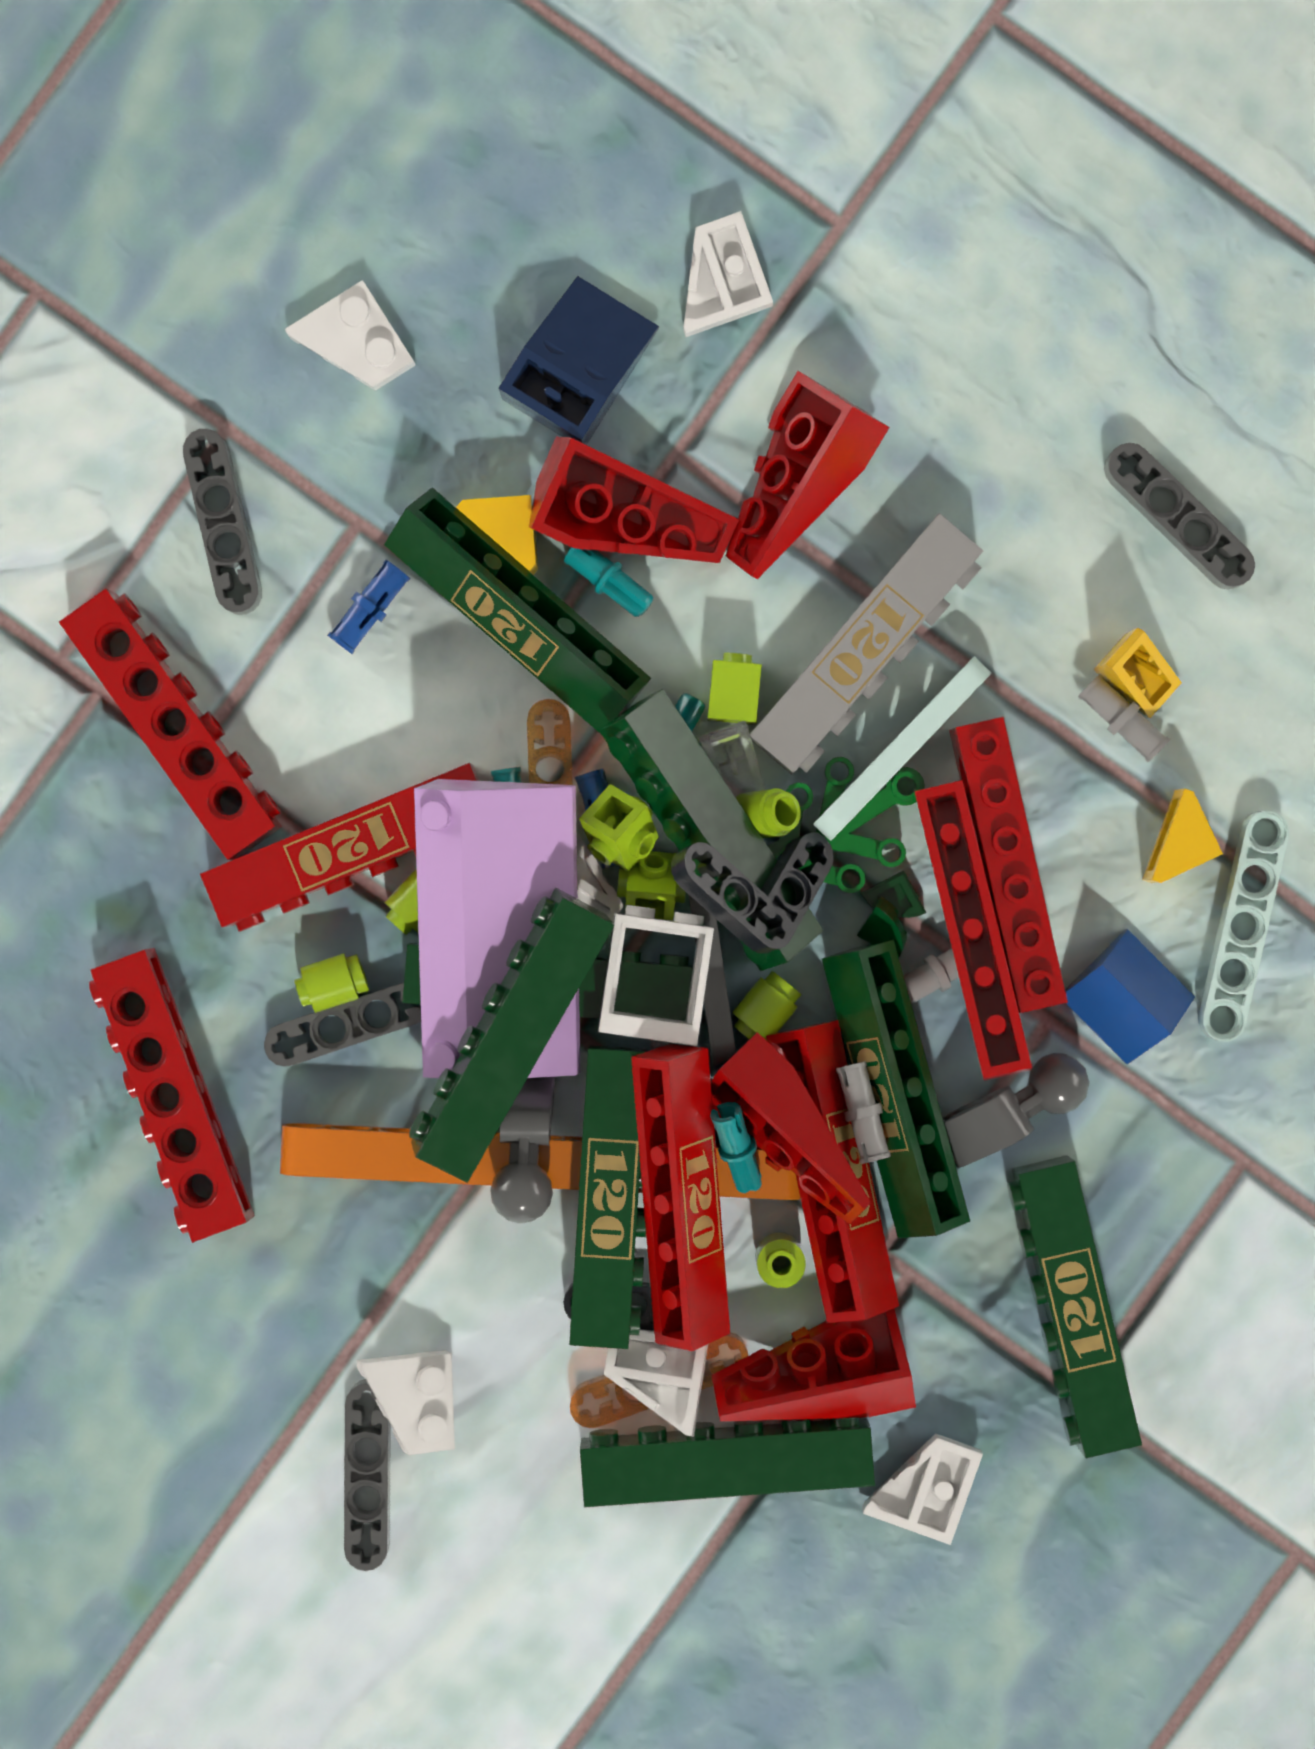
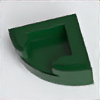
[861,870,927,918]
[857,896,907,957]

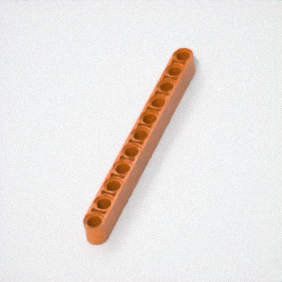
[280,1123,801,1200]

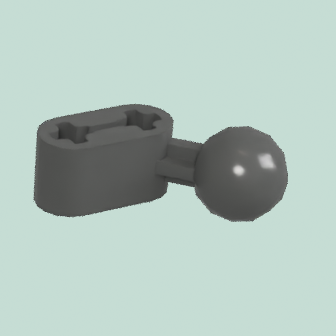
[942,1053,1090,1168]
[490,1077,555,1223]

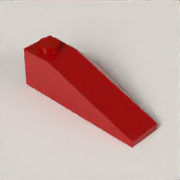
[725,371,890,579]
[529,436,739,563]
[711,1032,871,1224]
[711,1308,916,1422]

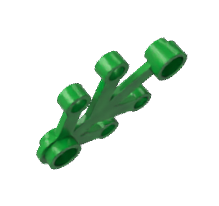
[768,757,925,893]

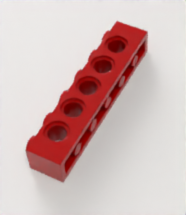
[59,588,282,860]
[949,717,1068,1013]
[89,948,255,1243]

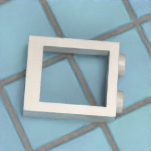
[598,905,714,1046]

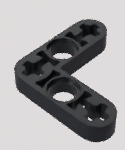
[671,832,834,954]

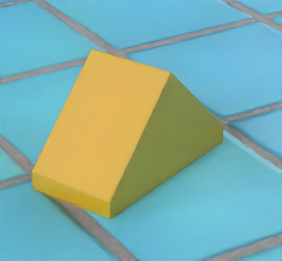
[456,495,538,575]
[1094,628,1182,718]
[1142,788,1223,883]

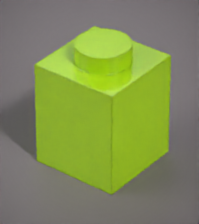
[707,652,762,725]

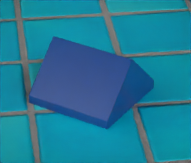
[1065,929,1195,1064]

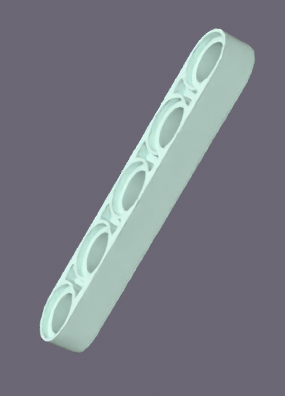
[813,656,991,841]
[1198,811,1289,1042]

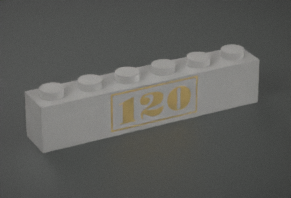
[748,513,983,775]

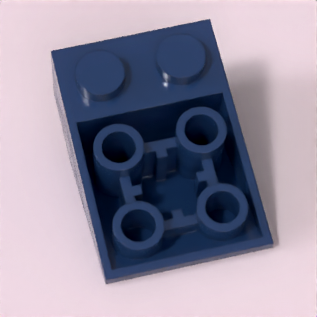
[498,276,659,445]

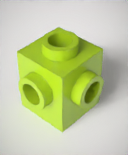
[579,784,659,872]
[617,851,686,921]

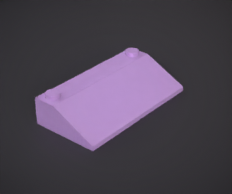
[414,779,580,1079]

